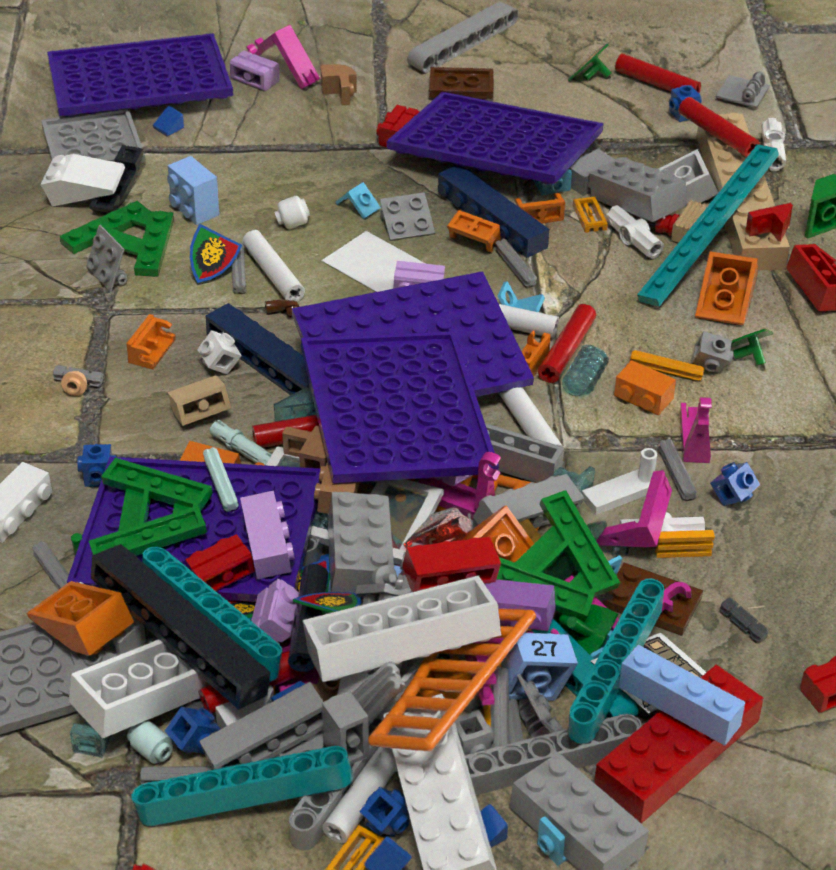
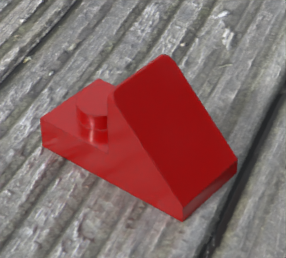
[745,203,793,242]

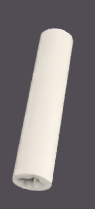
[242,230,305,302]
[499,304,559,338]
[498,387,563,447]
[323,747,397,843]

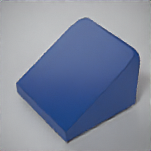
[153,106,184,136]
[480,804,508,847]
[364,836,412,870]

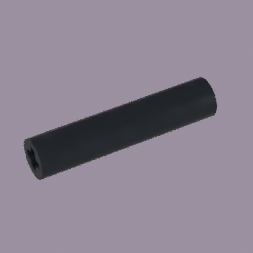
[288,564,328,672]

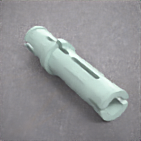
[210,420,272,465]

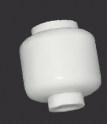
[274,196,311,230]

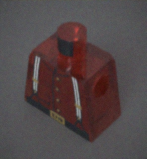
[403,507,472,549]

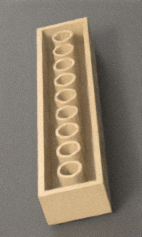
[696,113,790,271]

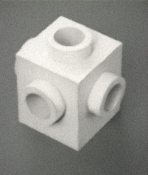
[197,330,242,374]

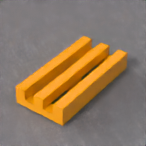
[573,197,608,233]
[655,530,715,558]
[325,825,384,870]

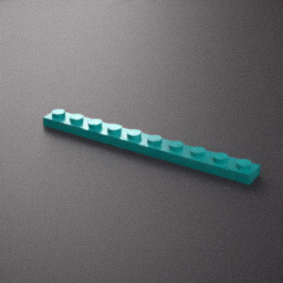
[637,144,779,307]

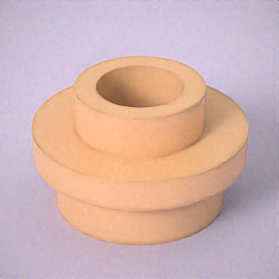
[61,371,87,396]

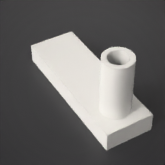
[582,448,657,515]

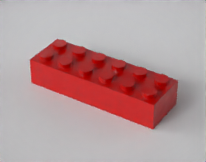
[594,664,764,824]

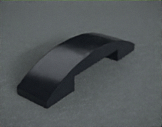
[89,145,144,213]

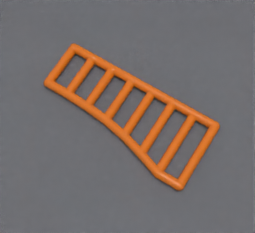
[368,608,536,752]

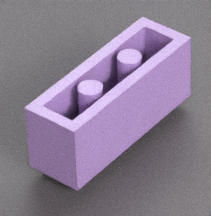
[240,491,295,579]

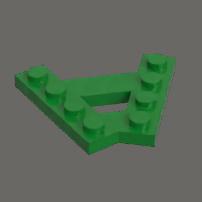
[59,201,174,277]
[89,458,213,556]
[497,490,620,621]

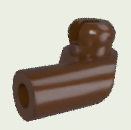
[265,299,300,317]

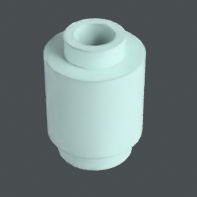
[127,721,173,764]

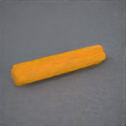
[630,350,704,381]

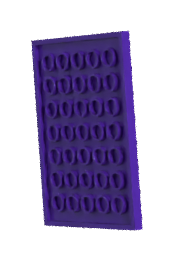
[47,33,234,117]
[387,92,604,184]
[292,271,534,397]
[301,331,499,483]
[67,457,321,602]

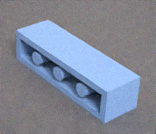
[619,645,745,745]

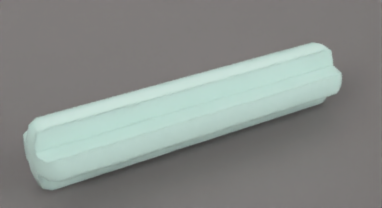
[203,447,239,512]

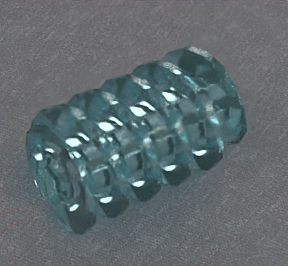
[562,344,609,396]

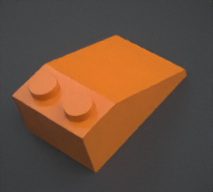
[695,251,758,326]
[458,505,534,563]
[27,581,134,656]

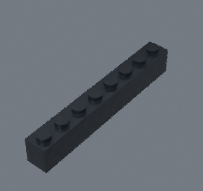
[91,544,271,710]

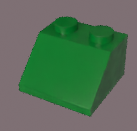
[805,174,836,239]

